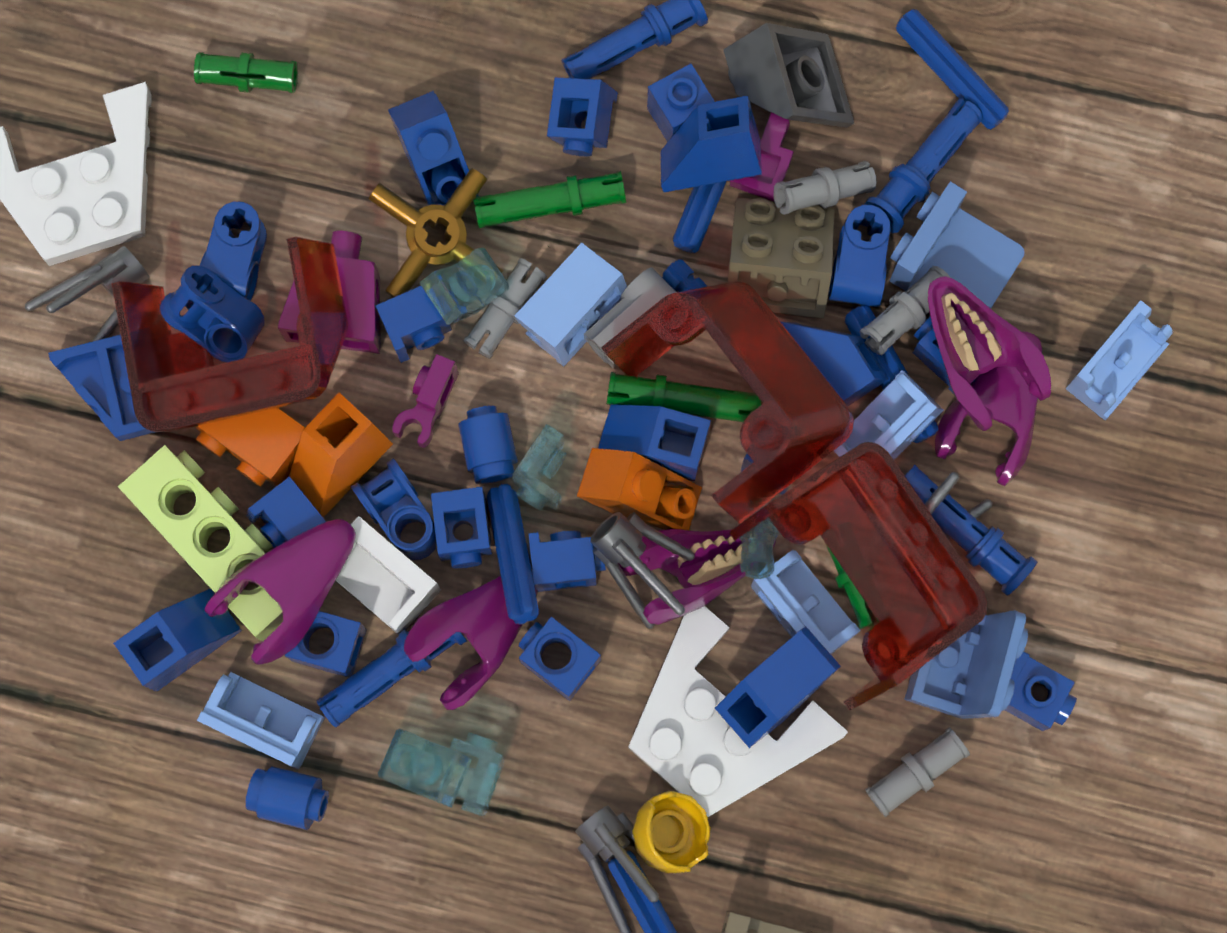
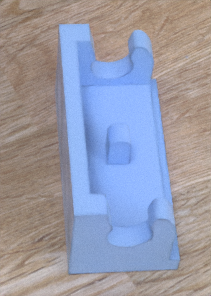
[514,242,627,367]
[1065,300,1173,420]
[830,370,944,483]
[751,550,861,654]
[197,672,325,769]

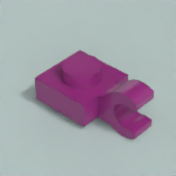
[729,112,794,202]
[392,354,459,448]

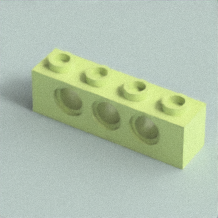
[118,445,283,641]

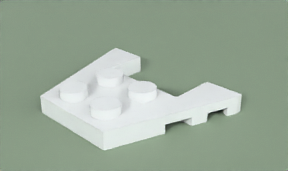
[0,82,152,266]
[628,606,848,818]

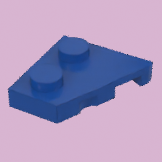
[48,329,170,441]

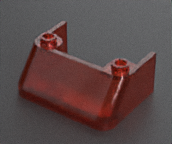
[112,237,348,432]
[601,281,854,524]
[729,442,987,711]

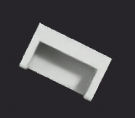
[335,516,441,634]

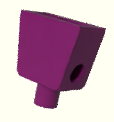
[278,230,381,354]

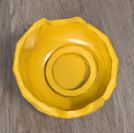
[632,791,710,873]

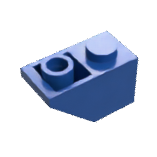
[388,91,479,206]
[661,95,762,193]
[772,321,888,413]
[598,404,711,481]
[114,588,243,692]
[715,626,841,748]

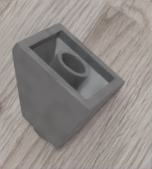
[723,23,855,128]

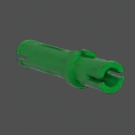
[474,171,626,228]
[606,372,762,426]

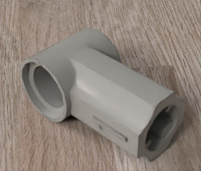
[584,267,687,368]

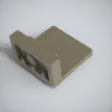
[724,198,834,318]

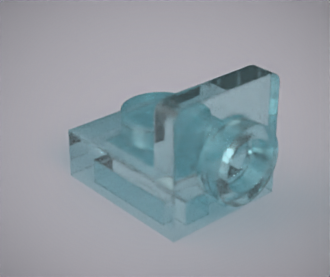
[419,247,509,325]
[512,424,567,511]
[378,729,472,808]
[450,733,506,818]

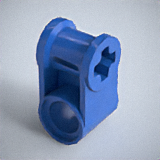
[197,201,267,301]
[828,205,890,308]
[160,265,264,363]
[351,458,437,560]

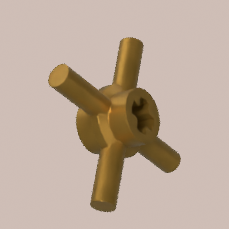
[368,168,504,298]

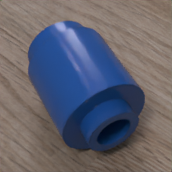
[458,406,518,484]
[246,766,329,830]

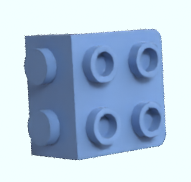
[889,181,1024,309]
[904,599,1028,719]

